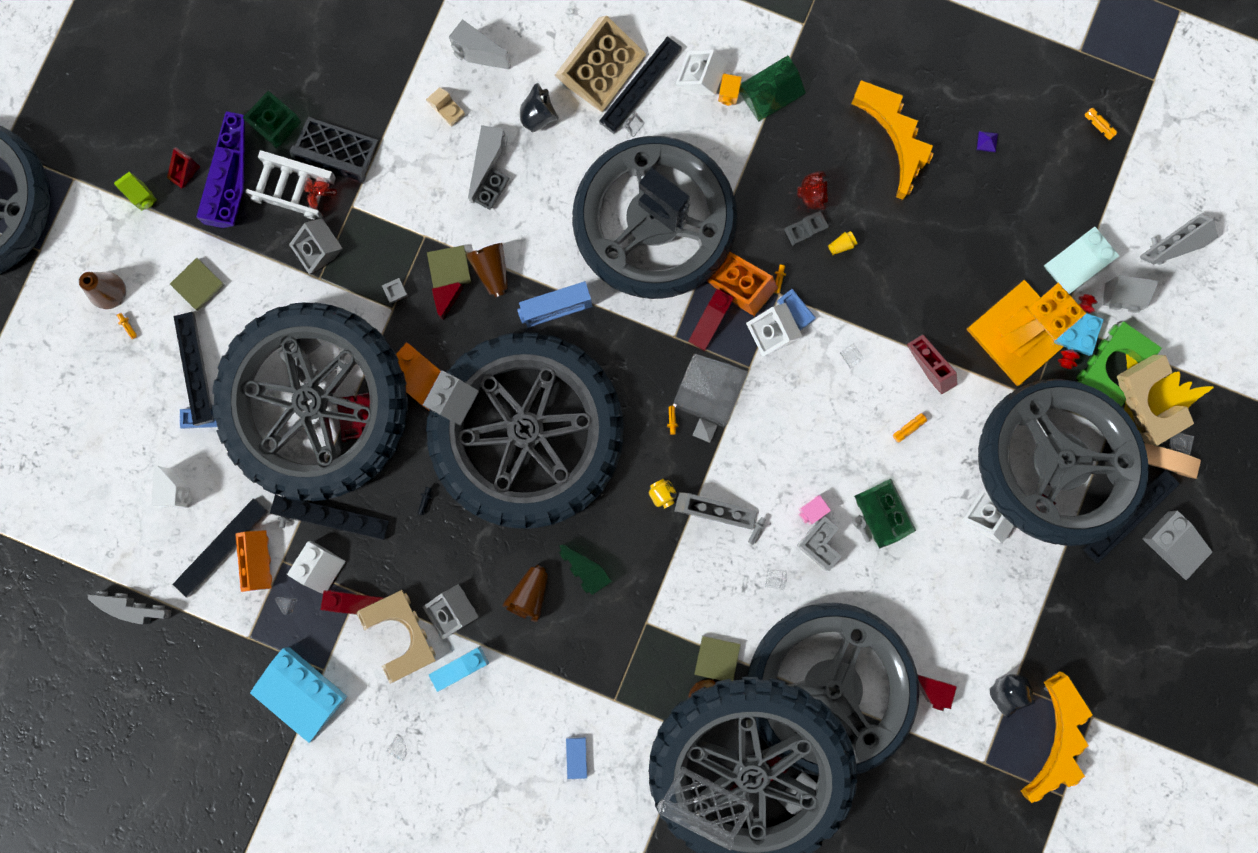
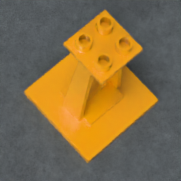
[967,280,1086,386]

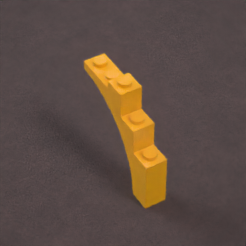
[851,80,933,200]
[1021,672,1093,803]

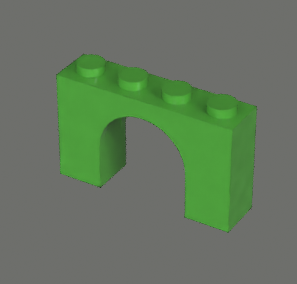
[1076,321,1162,407]

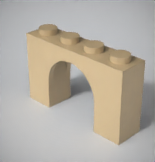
[1117,355,1194,446]
[356,590,436,684]

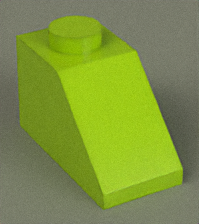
[114,172,157,211]

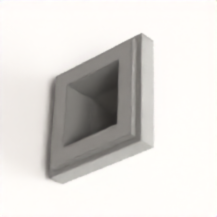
[692,418,717,443]

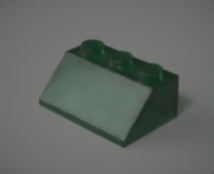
[739,55,806,122]
[854,479,916,549]

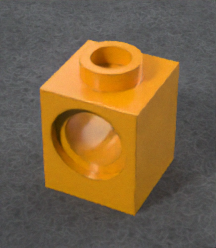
[718,73,742,106]

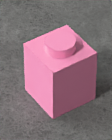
[799,495,831,525]

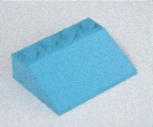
[250,647,348,743]

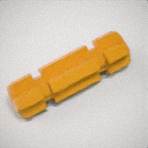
[1085,108,1117,140]
[893,413,927,442]

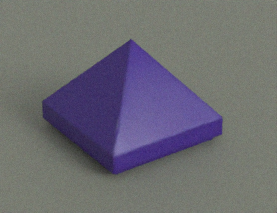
[977,131,998,152]

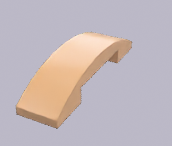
[1144,443,1201,479]

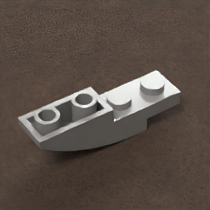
[88,591,171,624]

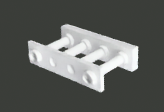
[246,150,336,220]

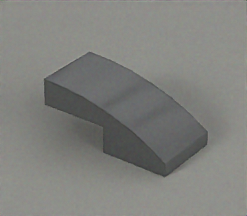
[784,211,829,246]

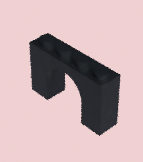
[638,167,690,233]

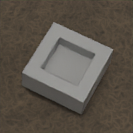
[382,278,408,304]

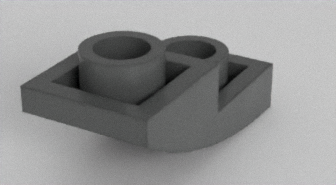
[473,168,510,210]

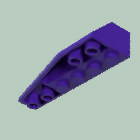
[196,111,245,228]

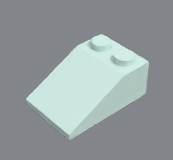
[1044,227,1119,294]

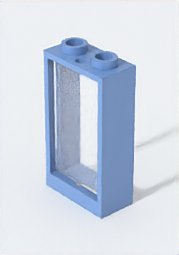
[517,281,592,328]

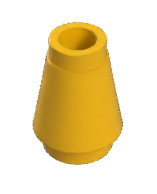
[828,231,857,255]

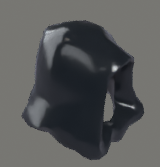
[520,83,559,132]
[990,674,1035,717]

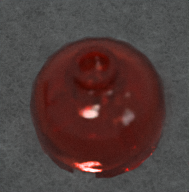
[798,171,828,210]

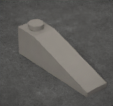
[468,125,508,203]
[1140,214,1218,265]
[675,493,757,530]

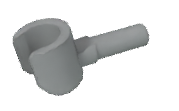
[852,515,870,543]

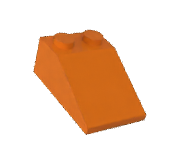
[707,252,778,316]
[396,342,441,411]

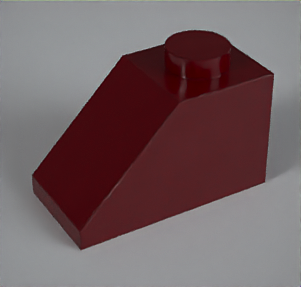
[917,674,957,711]

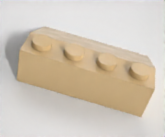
[555,15,646,112]

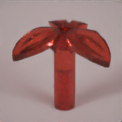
[304,178,337,210]

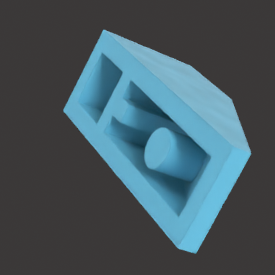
[429,646,489,692]

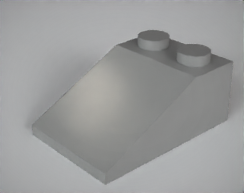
[449,19,511,69]
[1143,511,1212,580]

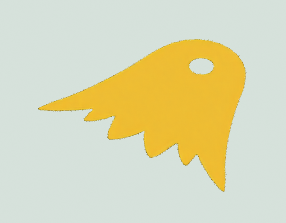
[1124,354,1214,434]

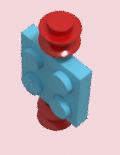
[1054,294,1104,369]

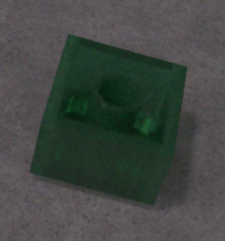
[243,90,301,149]

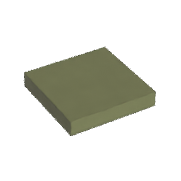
[427,245,472,288]
[170,258,225,311]
[694,636,741,681]

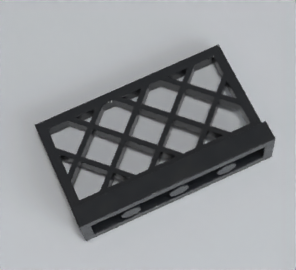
[289,117,379,184]

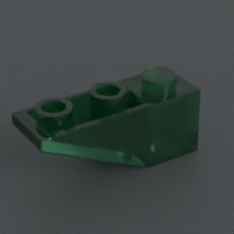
[559,544,612,595]

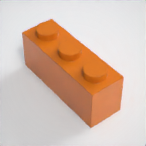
[236,530,272,592]

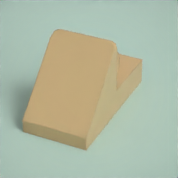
[426,87,465,127]

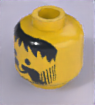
[649,479,677,509]

